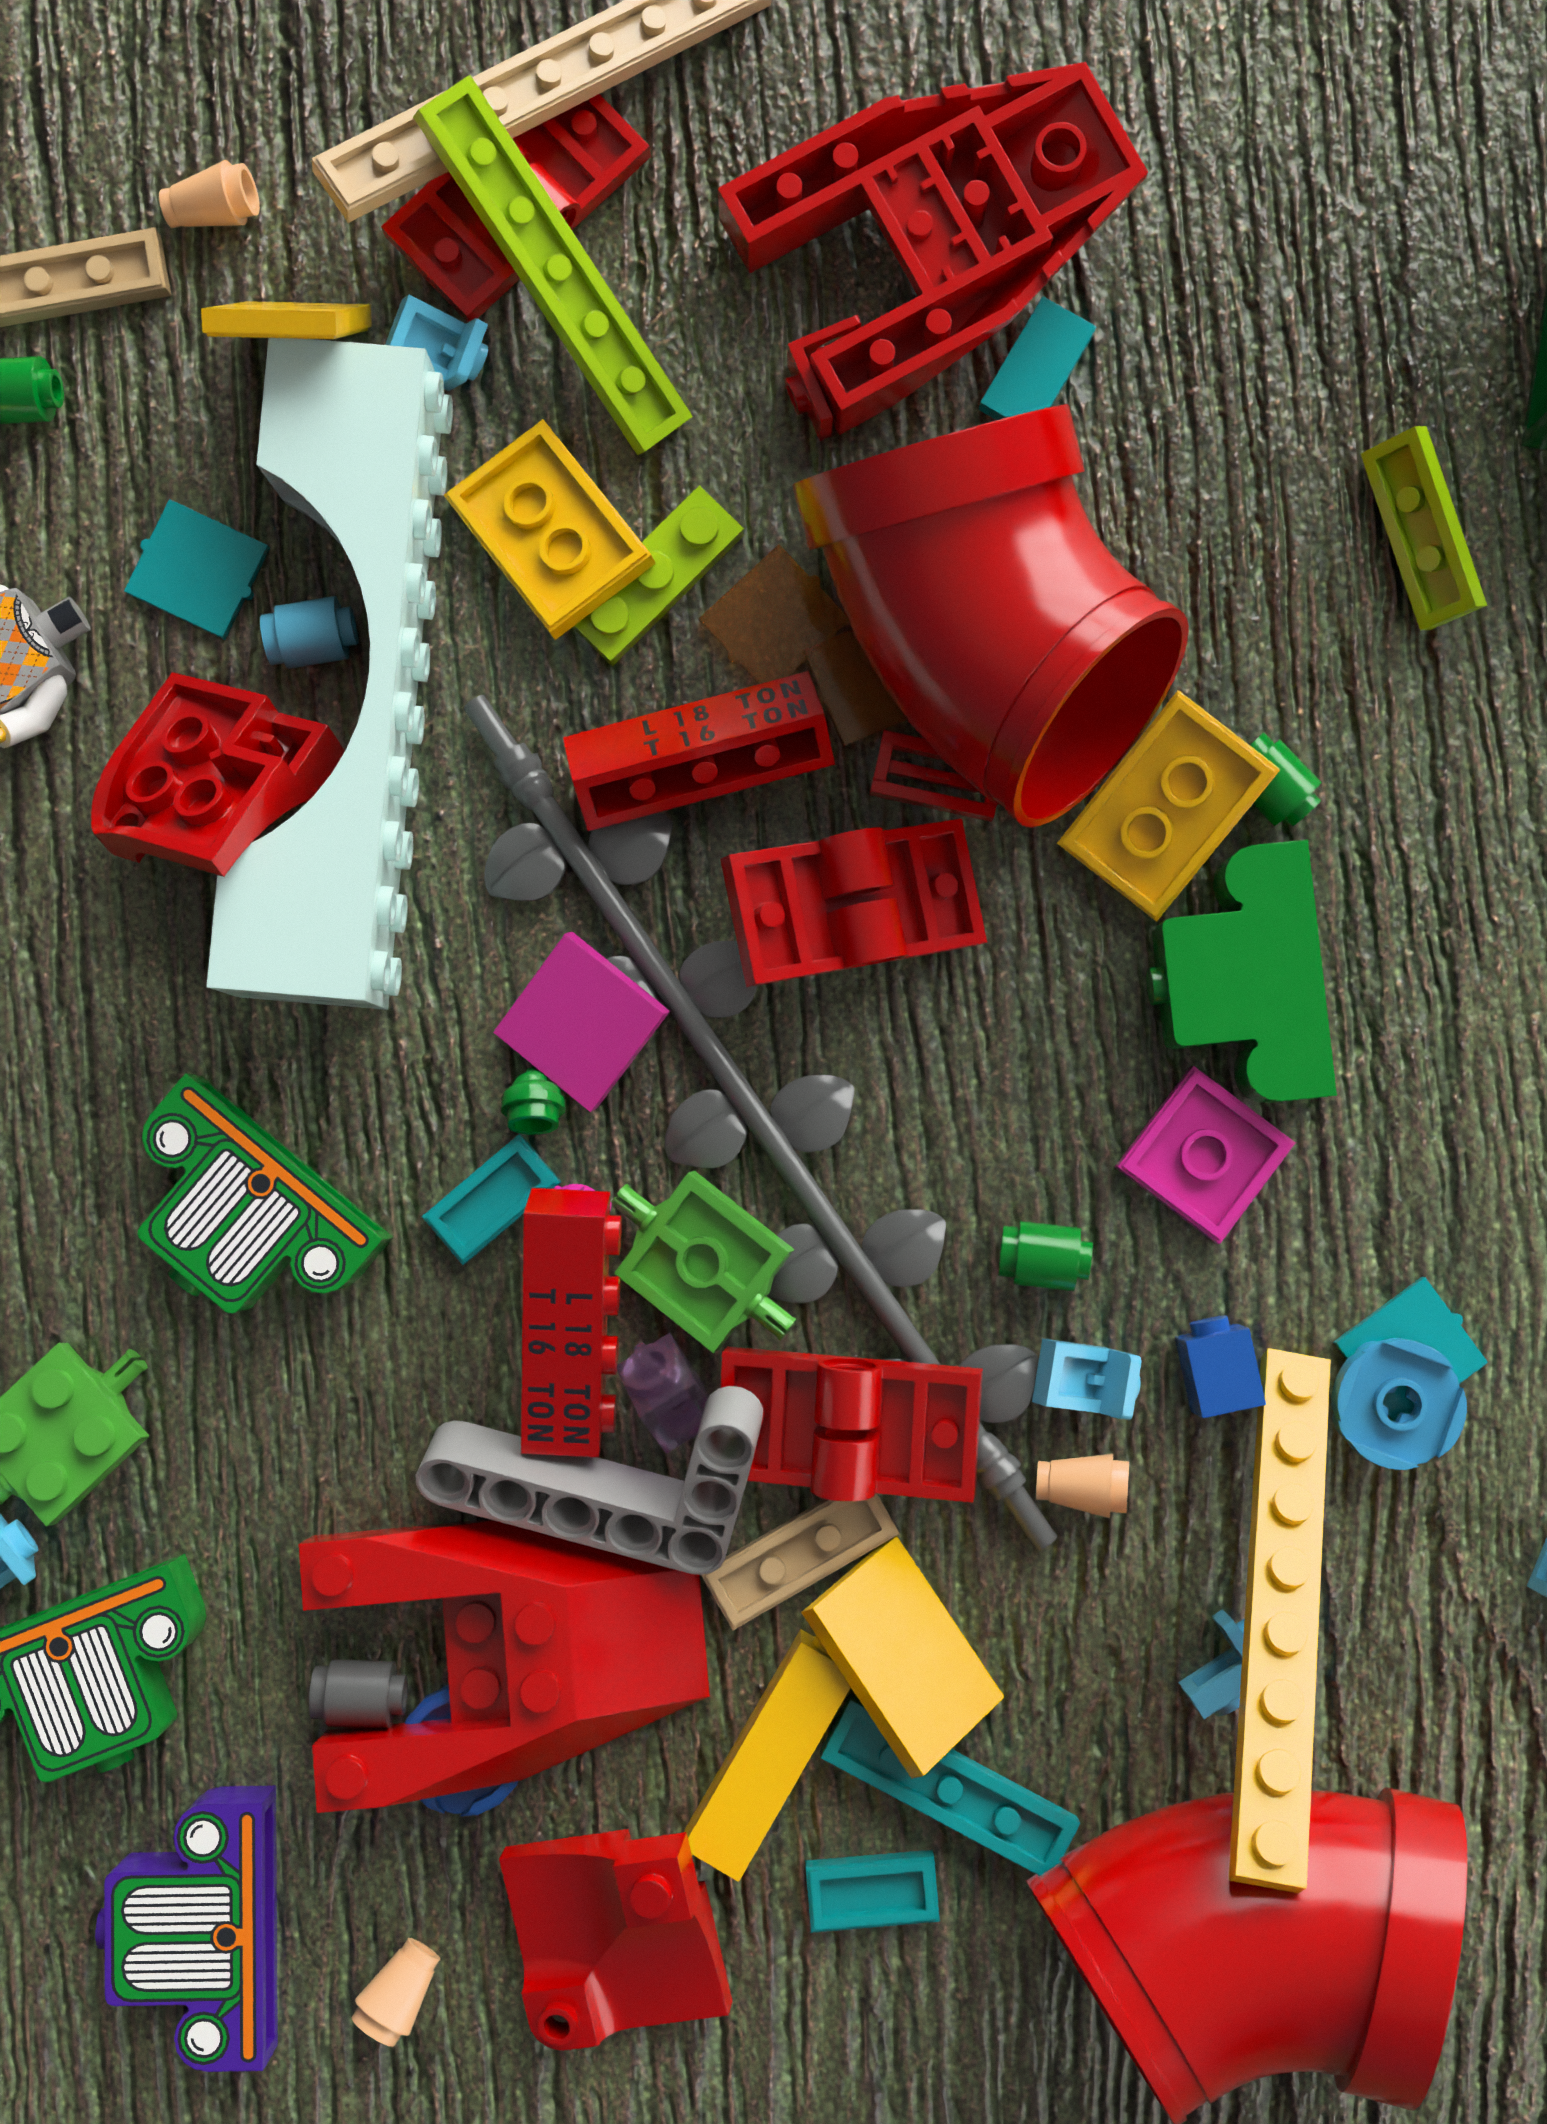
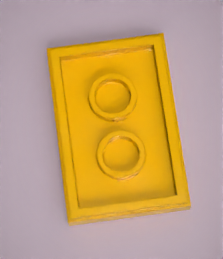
[201,301,372,339]
[444,419,656,640]
[1057,690,1280,922]
[801,1536,1004,1779]

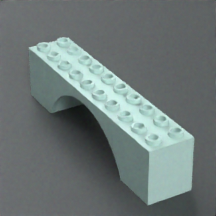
[207,338,453,1010]

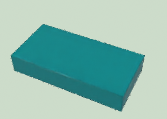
[978,296,1097,420]
[422,1134,562,1265]
[805,1849,940,1933]

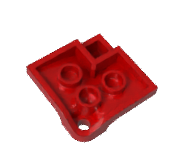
[91,672,345,877]
[499,1829,733,2051]

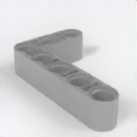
[416,1386,763,1575]

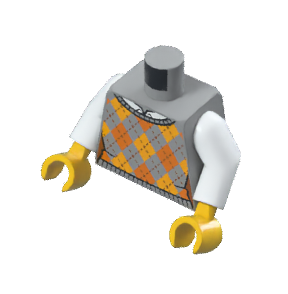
[0,585,91,748]

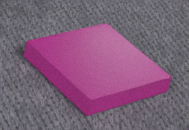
[493,932,670,1112]
[1115,1066,1296,1244]

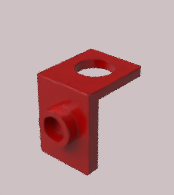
[784,315,861,441]

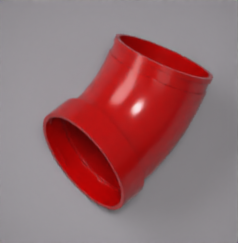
[792,404,1189,827]
[1026,1787,1467,2124]

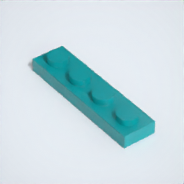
[820,1694,1080,1876]

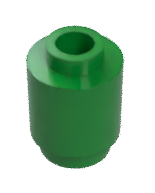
[0,356,64,424]
[1250,732,1322,827]
[998,1221,1093,1292]

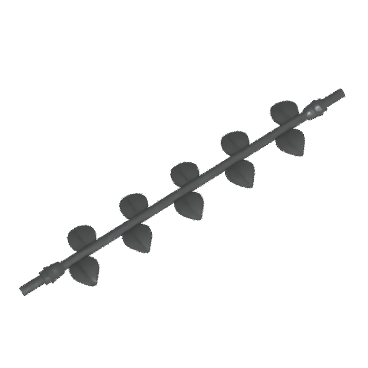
[463,695,1058,1551]

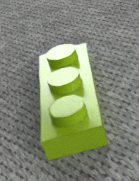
[1361,426,1487,631]
[572,485,744,667]

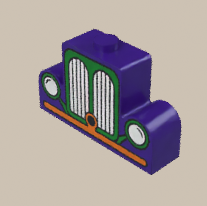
[95,1785,278,2072]

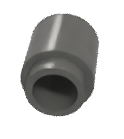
[309,1659,408,1728]

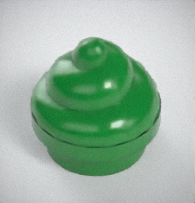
[501,1066,565,1135]

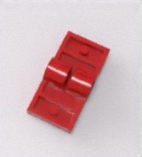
[381,94,651,323]
[720,818,987,987]
[721,1346,983,1503]

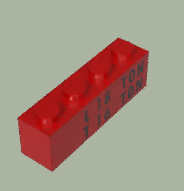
[563,671,835,831]
[521,1188,622,1457]

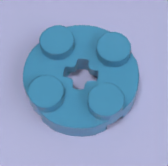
[1331,1338,1467,1470]

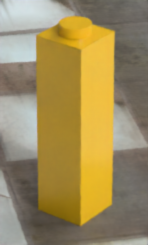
[684,1629,851,1882]

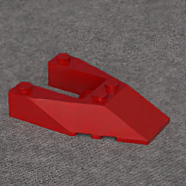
[718,62,1148,435]
[298,1519,710,1813]

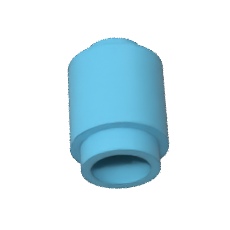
[260,596,359,669]

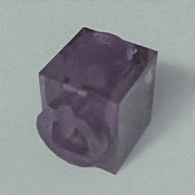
[617,1333,709,1454]

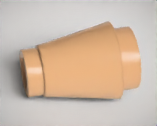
[159,160,260,228]
[1036,1454,1129,1519]
[351,1938,440,2047]

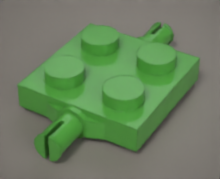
[611,1171,797,1353]
[0,1343,149,1527]

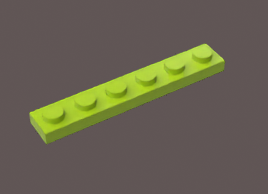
[413,75,693,455]

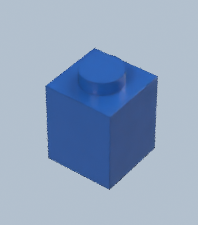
[1175,1316,1266,1418]

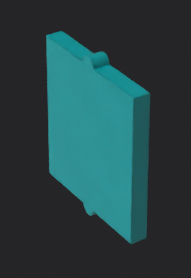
[124,499,270,640]
[1333,1277,1488,1421]

